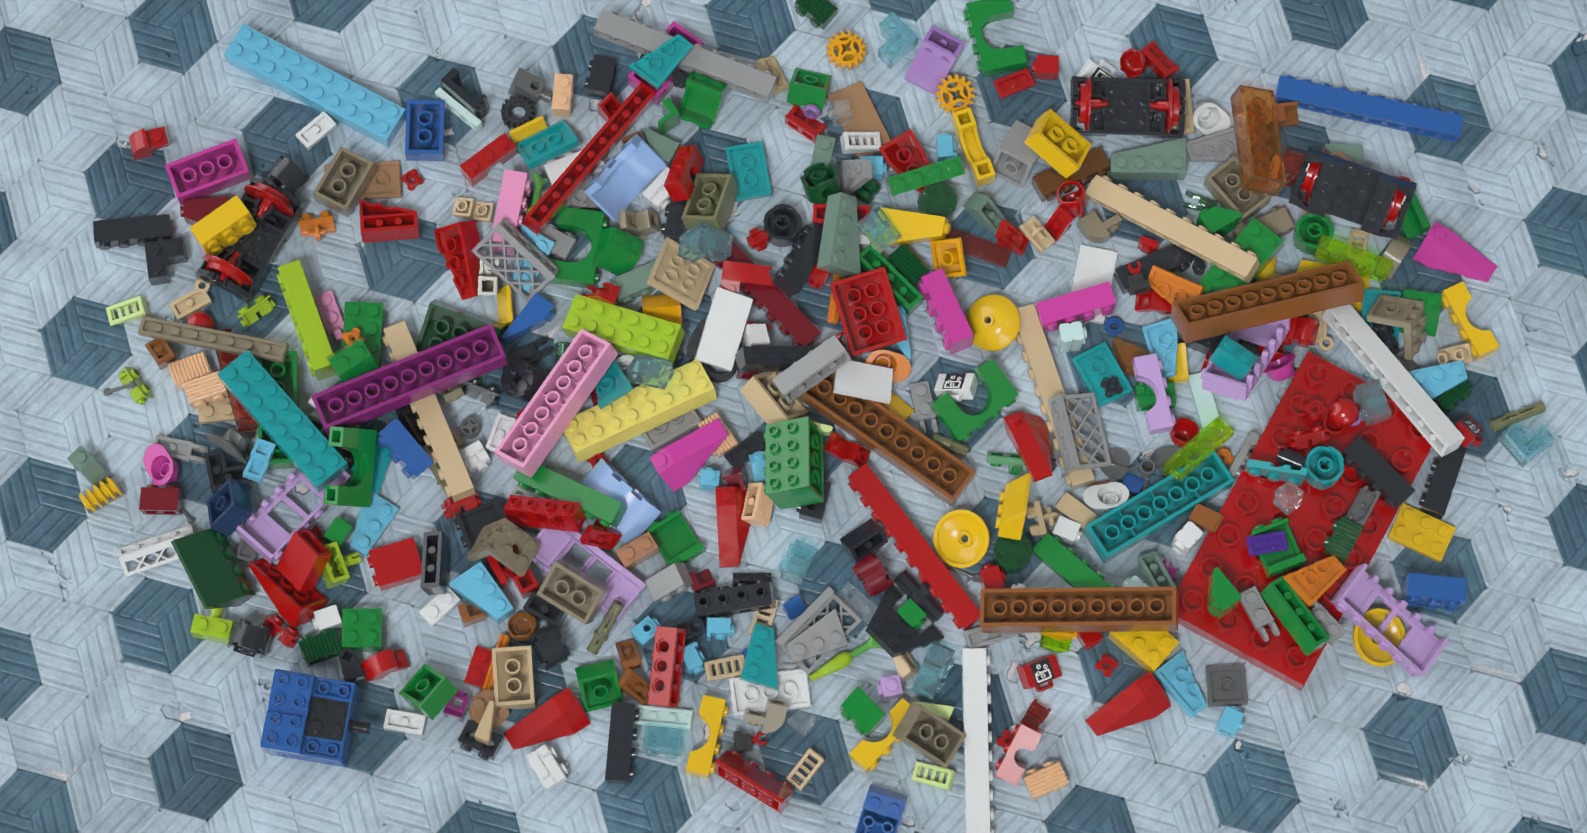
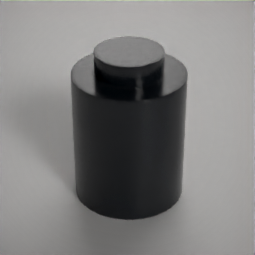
[1276,448,1307,471]

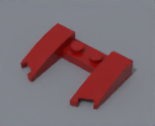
[720,260,776,340]

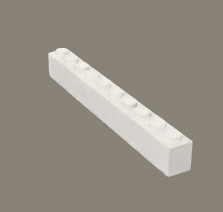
[1322,304,1464,457]
[962,648,994,833]

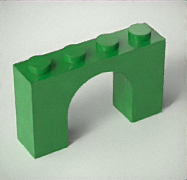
[963,0,1028,78]
[549,206,608,288]
[928,358,1019,442]
[323,426,377,507]

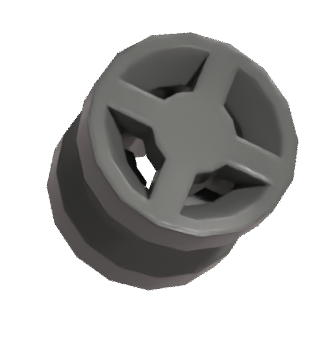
[460,417,480,439]

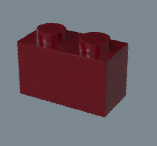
[139,485,184,515]

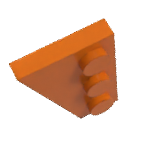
[1148,265,1205,305]
[1283,555,1347,606]

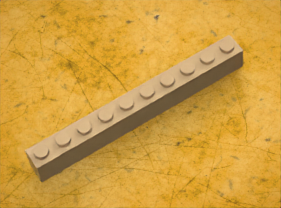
[1086,175,1260,283]
[1016,304,1095,491]
[382,321,476,502]

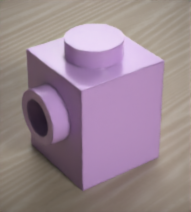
[877,675,903,702]

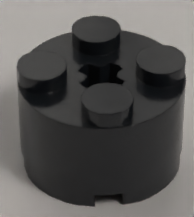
[266,155,311,196]
[763,204,802,247]
[501,360,546,402]
[227,619,272,658]
[529,625,571,671]

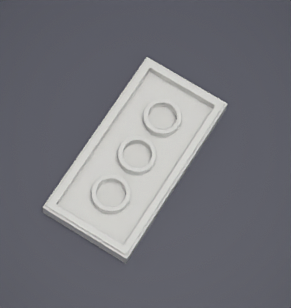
[1071,245,1118,324]
[694,287,753,372]
[729,669,811,717]

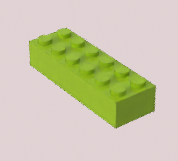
[276,260,336,381]
[562,294,685,367]

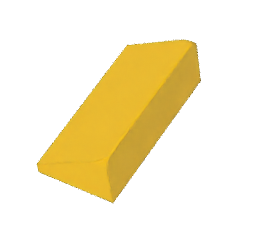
[509,116,547,144]
[497,285,514,327]
[1168,343,1189,383]
[878,391,915,422]

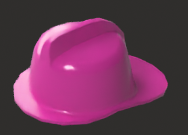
[1251,353,1296,381]
[143,444,179,486]

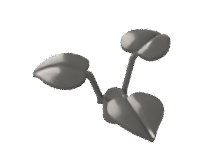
[1097,446,1185,491]

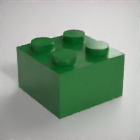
[342,608,384,652]
[399,664,458,720]

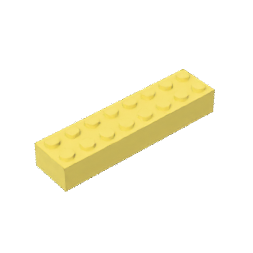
[563,360,717,463]

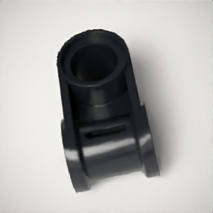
[671,617,705,645]
[339,648,366,685]

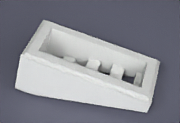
[840,132,882,154]

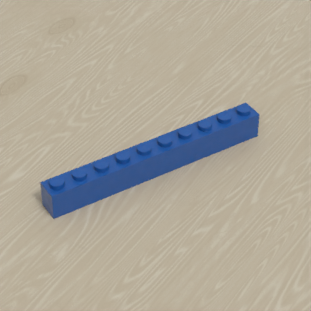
[1273,75,1463,143]

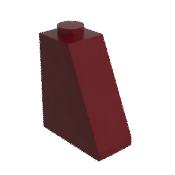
[180,196,230,225]

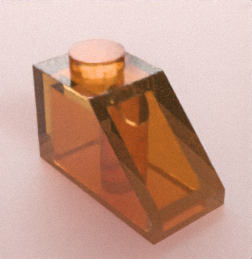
[1112,337,1150,377]

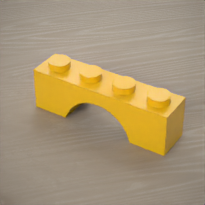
[951,107,996,188]
[1441,281,1500,361]
[686,695,729,779]
[849,698,910,773]

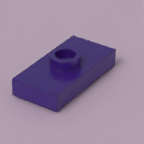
[1246,531,1288,557]

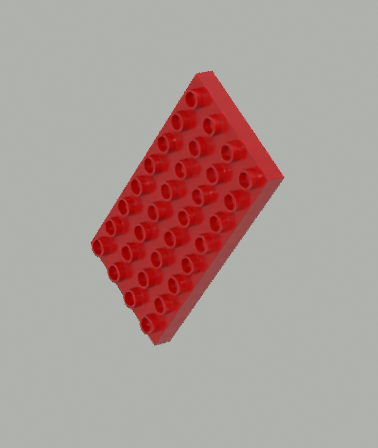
[1178,351,1432,691]

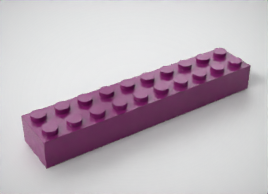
[311,323,508,437]

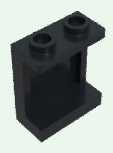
[441,67,489,119]
[453,496,507,552]

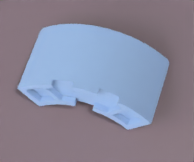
[584,134,667,222]
[580,458,661,544]

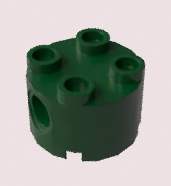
[800,163,842,204]
[917,182,957,218]
[992,535,1032,575]

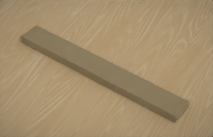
[138,316,289,363]

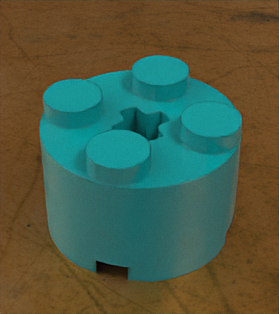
[1303,446,1344,490]

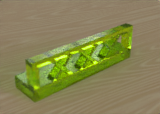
[1312,235,1394,283]
[1163,417,1234,482]

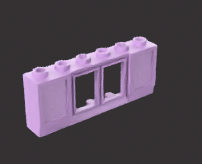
[1200,318,1291,401]
[236,469,351,564]
[532,528,647,625]
[1330,564,1449,678]

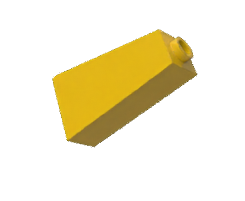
[873,207,951,248]

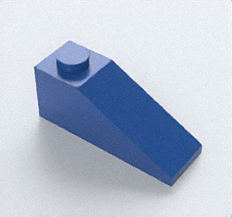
[502,293,556,344]

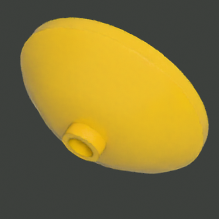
[966,295,1021,351]
[933,510,990,568]
[1352,608,1406,667]

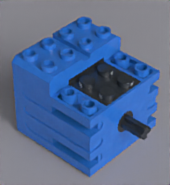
[260,669,371,768]

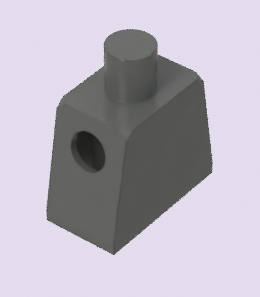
[508,67,553,105]

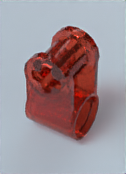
[1279,148,1305,187]
[1020,698,1052,728]

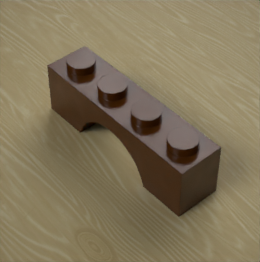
[1032,147,1110,202]

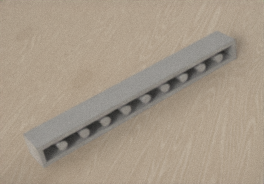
[594,9,777,103]

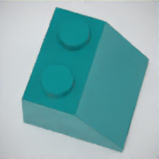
[1209,334,1258,382]

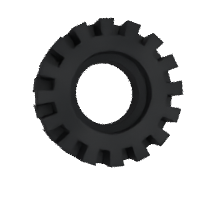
[501,94,535,130]

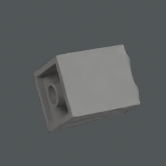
[992,120,1040,189]

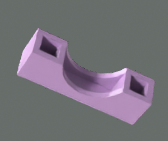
[1132,353,1176,435]

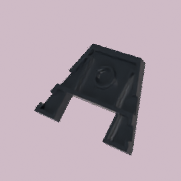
[865,586,944,658]

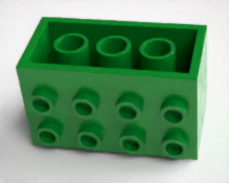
[764,416,824,510]

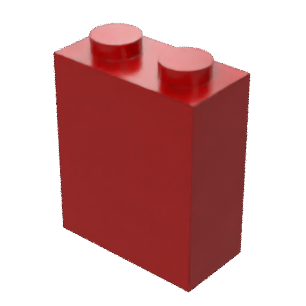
[276,529,332,592]
[367,537,422,591]

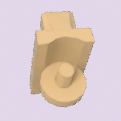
[1019,216,1055,254]
[1437,343,1474,365]
[1026,500,1059,537]

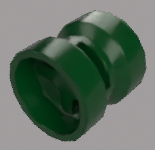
[855,179,881,205]

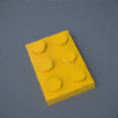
[1387,503,1456,563]

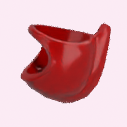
[1057,180,1087,218]

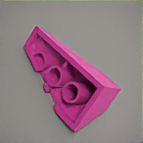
[1413,222,1497,283]
[649,418,729,492]

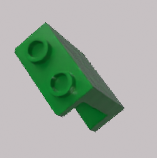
[678,71,727,130]
[647,510,705,567]
[1250,517,1306,578]

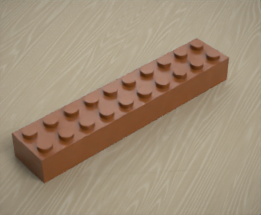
[1171,260,1365,343]
[798,372,976,507]
[980,587,1179,633]

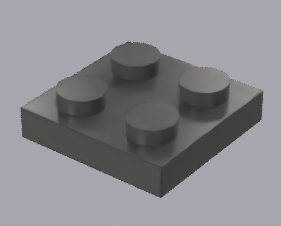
[1205,665,1248,707]

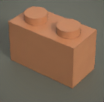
[615,531,659,571]

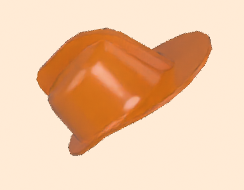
[866,349,911,383]

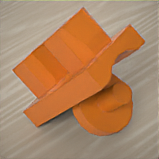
[299,211,336,241]

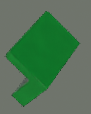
[658,97,679,135]
[1397,193,1431,240]

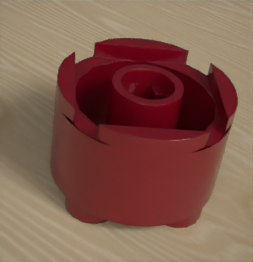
[852,552,894,597]

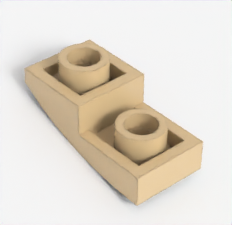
[452,197,496,223]
[1054,492,1098,530]

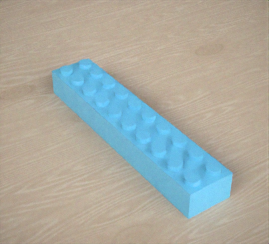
[224,24,406,148]

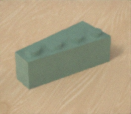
[1109,137,1186,180]
[817,192,861,278]

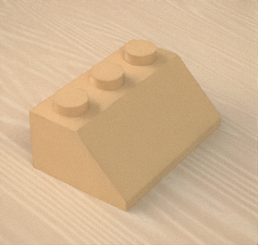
[740,372,809,424]
[492,646,536,709]

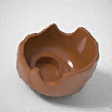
[507,612,537,641]

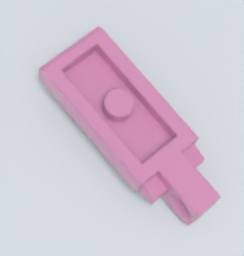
[313,290,344,343]

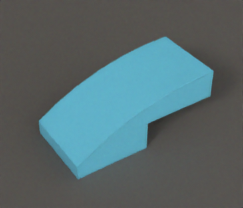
[243,438,276,483]

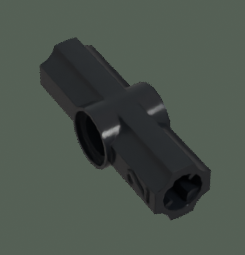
[893,570,945,624]

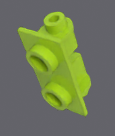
[236,294,276,327]
[119,367,154,405]

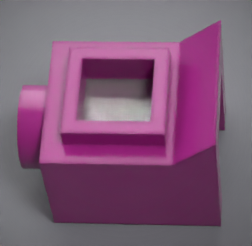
[443,690,471,722]

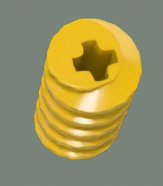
[79,477,124,514]

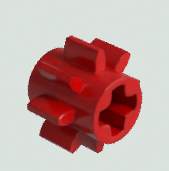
[746,227,769,252]

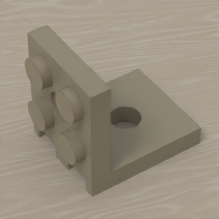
[1367,294,1427,360]
[467,518,541,577]

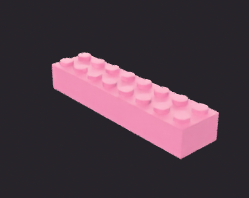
[494,329,618,478]

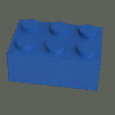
[405,100,446,161]
[376,418,434,480]
[1401,573,1467,612]

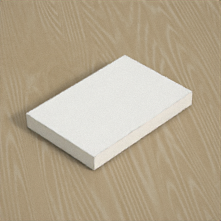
[833,360,893,404]

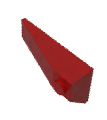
[879,129,941,193]
[434,220,480,300]
[1003,411,1053,482]
[715,486,751,568]
[249,559,328,627]
[1085,671,1171,736]
[503,687,591,750]

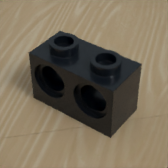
[457,719,504,761]

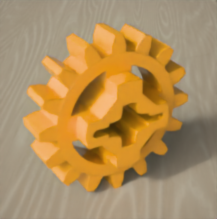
[826,30,866,71]
[934,74,975,115]

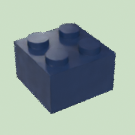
[207,477,253,537]

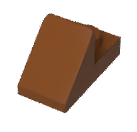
[145,339,177,370]
[1189,504,1224,533]
[615,638,642,672]
[617,668,650,705]

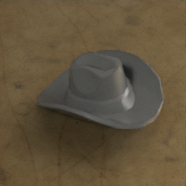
[204,428,253,464]

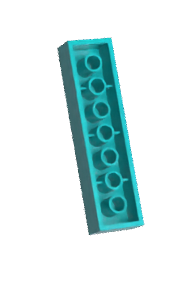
[217,350,349,493]
[1083,449,1235,564]

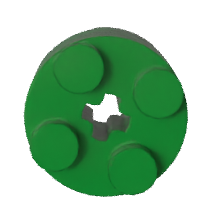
[1293,213,1334,255]

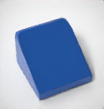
[1122,473,1144,496]
[783,595,806,620]

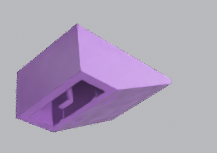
[904,25,965,96]

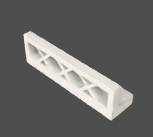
[117,524,194,577]

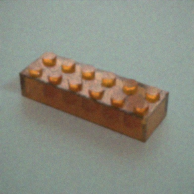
[1230,85,1287,196]

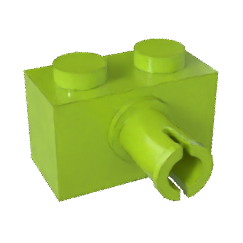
[322,541,361,589]
[190,608,234,644]

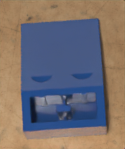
[855,784,908,833]

